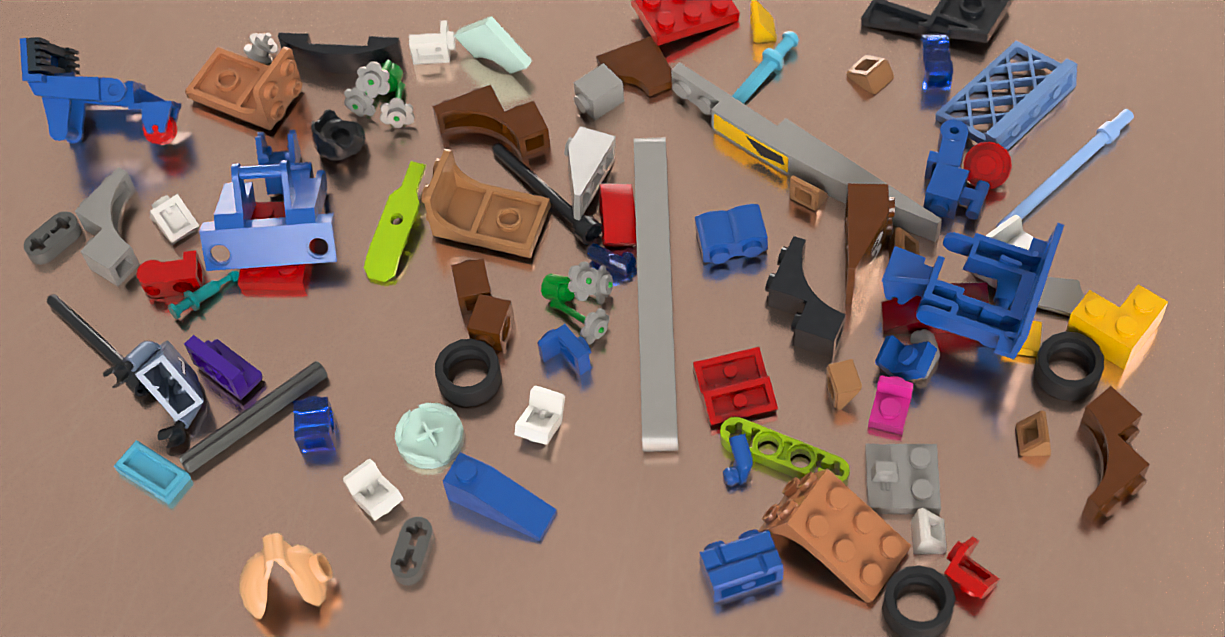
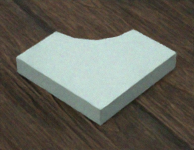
[454,16,532,74]

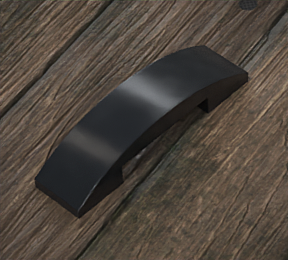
[278,32,404,73]

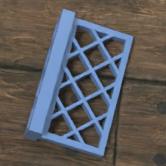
[935,40,1077,150]

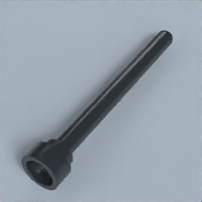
[492,143,602,244]
[47,294,150,397]

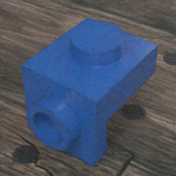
[537,324,591,375]

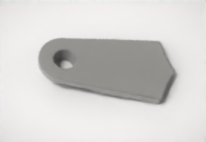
[1038,277,1084,316]

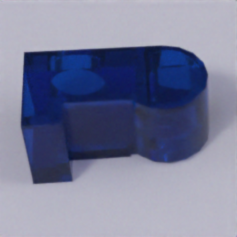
[920,34,954,91]

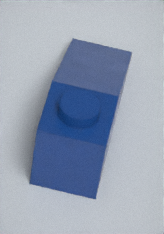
[443,452,557,542]

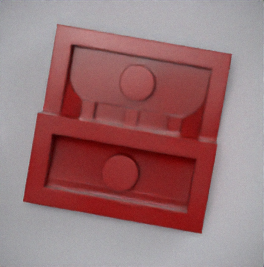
[692,347,778,426]

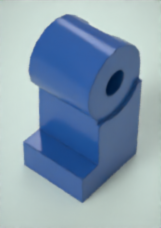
[924,119,968,180]

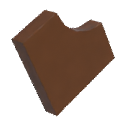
[596,36,672,96]

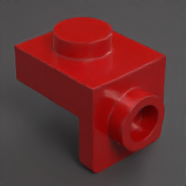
[944,537,1000,599]

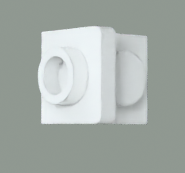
[409,20,456,64]
[150,194,199,245]

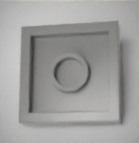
[865,444,941,514]

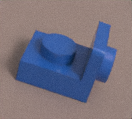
[875,335,937,381]

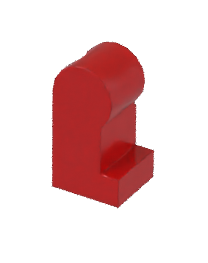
[136,250,203,298]

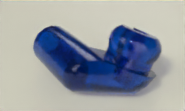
[587,244,637,275]

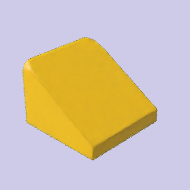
[750,0,777,44]

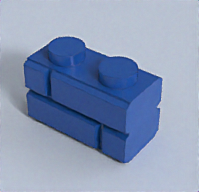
[699,530,784,602]

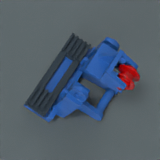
[20,37,181,145]

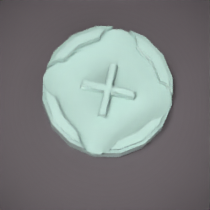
[395,403,465,469]

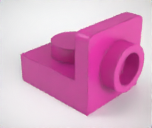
[868,376,914,435]

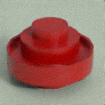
[963,142,1013,189]

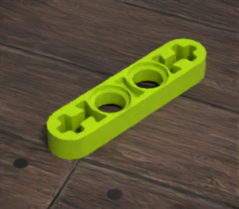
[720,417,850,485]

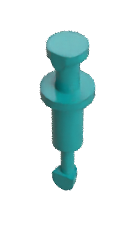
[168,271,239,319]

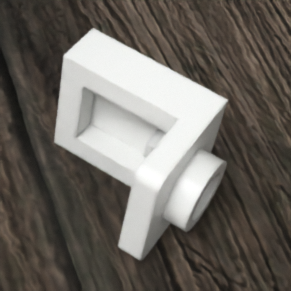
[515,386,565,445]
[343,459,404,521]

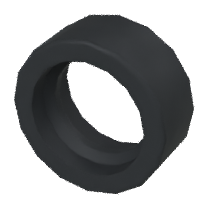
[1035,331,1104,401]
[435,338,501,407]
[882,565,956,637]

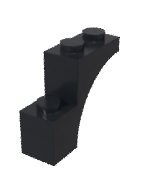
[765,236,846,359]

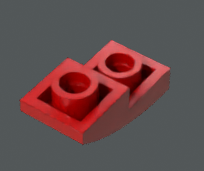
[599,184,637,246]

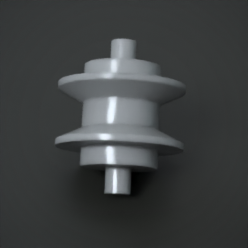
[244,32,278,64]

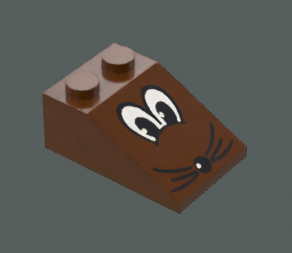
[844,183,895,304]

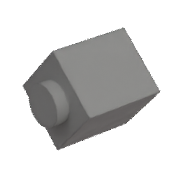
[574,63,624,120]

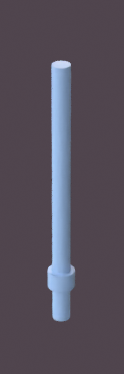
[996,109,1134,228]

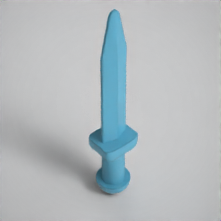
[732,31,799,104]

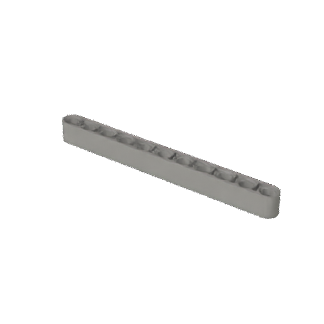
[634,137,678,452]

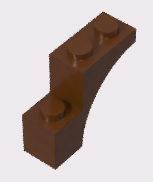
[432,84,551,158]
[1080,386,1150,522]

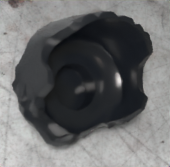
[311,109,366,161]

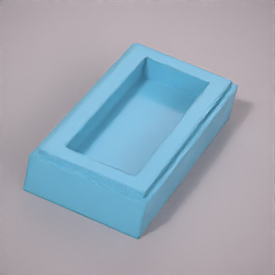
[114,440,191,505]

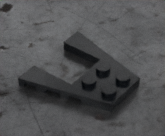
[861,0,1013,43]

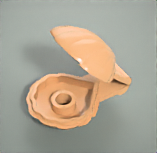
[239,533,333,619]

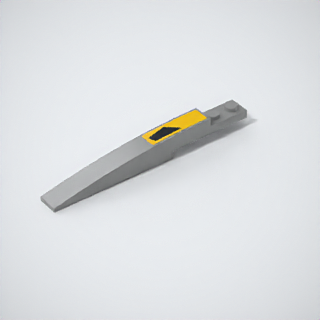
[671,62,942,242]

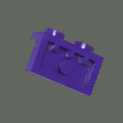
[184,335,263,400]

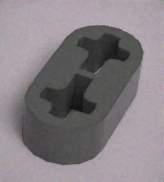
[23,211,82,265]
[390,517,435,585]

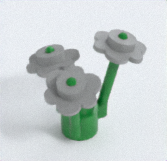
[344,60,414,128]
[541,262,613,345]

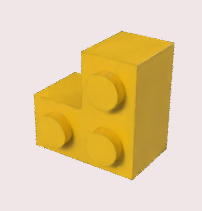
[1066,284,1168,370]

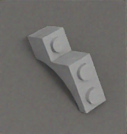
[75,167,140,287]

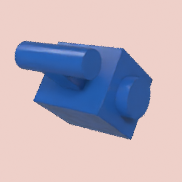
[923,162,990,220]

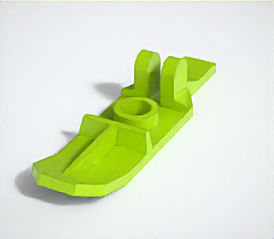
[364,161,427,282]

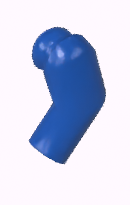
[723,434,753,486]

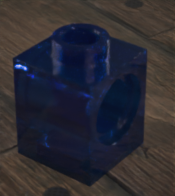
[293,396,335,453]

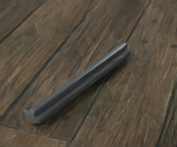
[179,361,327,473]

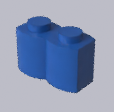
[695,204,768,264]

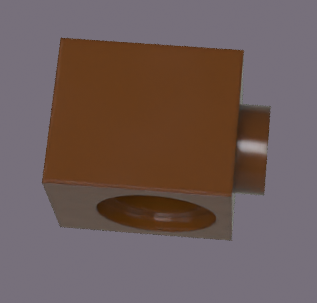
[451,258,491,315]
[467,294,514,351]

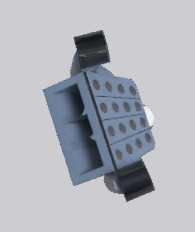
[103,341,204,449]

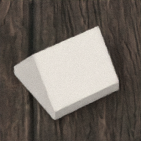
[911,508,947,554]

